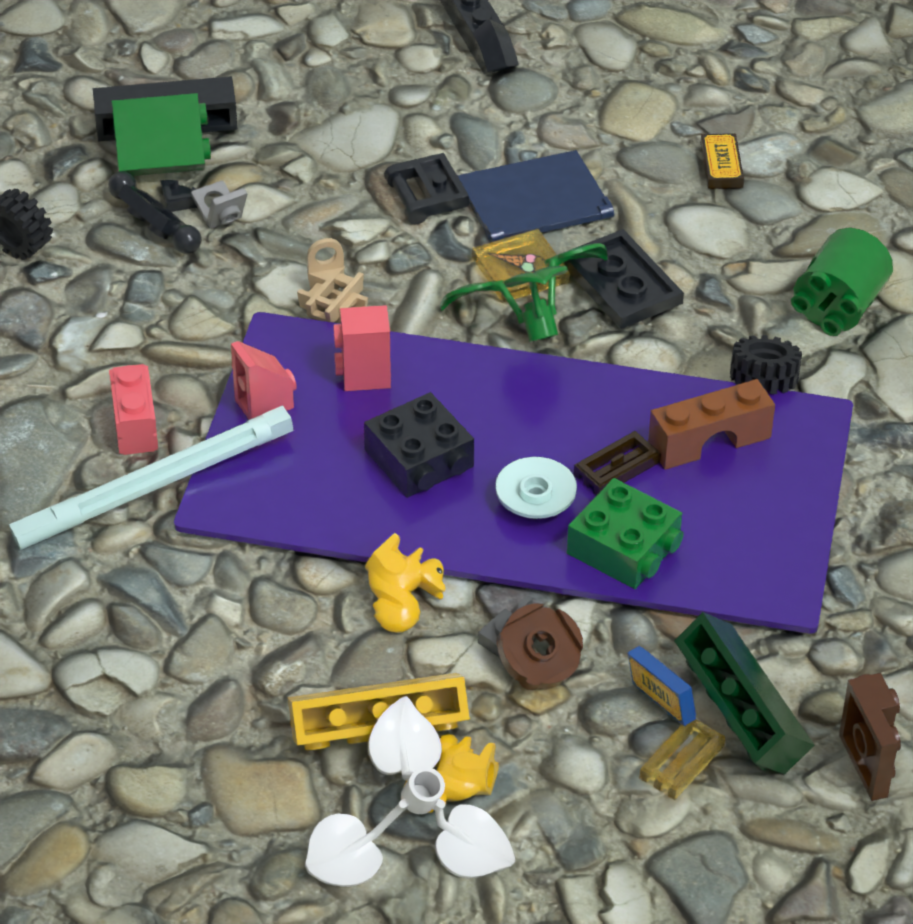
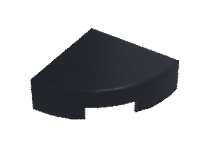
[160,180,198,212]

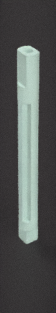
[9,405,294,550]

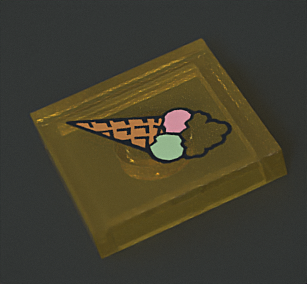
[472,229,570,303]

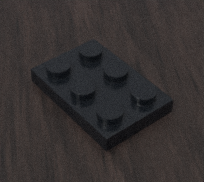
[561,229,684,329]

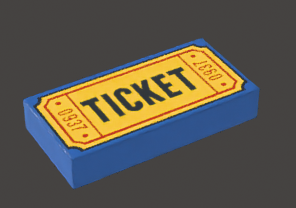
[627,646,696,726]

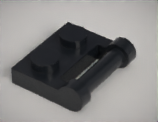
[384,153,469,225]

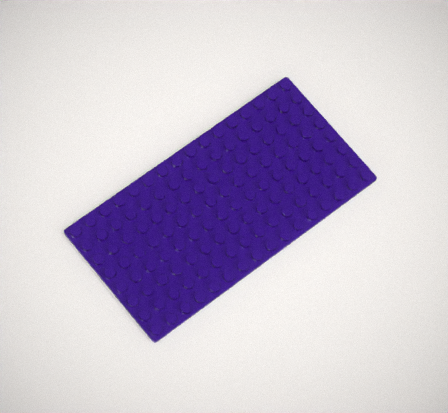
[174,312,853,634]

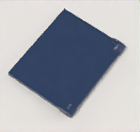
[457,150,614,244]

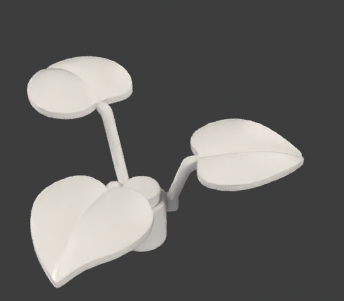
[305,696,515,887]

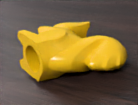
[365,533,446,633]
[403,734,499,813]

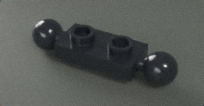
[108,171,202,254]

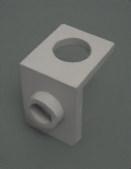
[191,180,248,229]

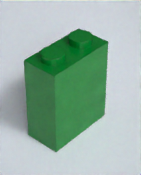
[112,93,211,176]

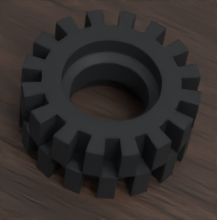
[0,188,53,260]
[730,335,802,394]

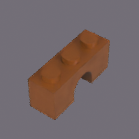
[648,379,775,470]

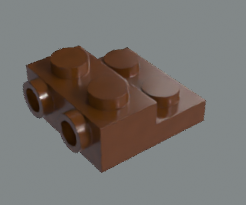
[839,673,901,801]

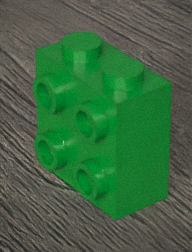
[567,478,684,589]

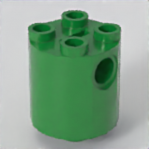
[791,227,893,336]

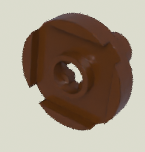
[496,603,583,690]

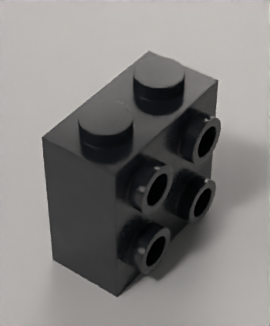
[364,392,474,498]

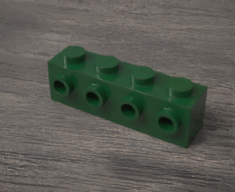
[674,612,815,774]

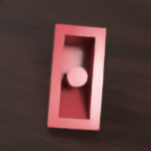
[231,341,297,420]

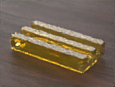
[639,719,726,800]

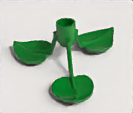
[440,243,608,342]

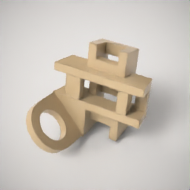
[297,238,368,323]

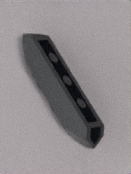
[440,0,519,74]

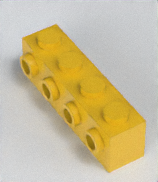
[287,673,470,750]

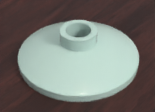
[496,457,577,518]

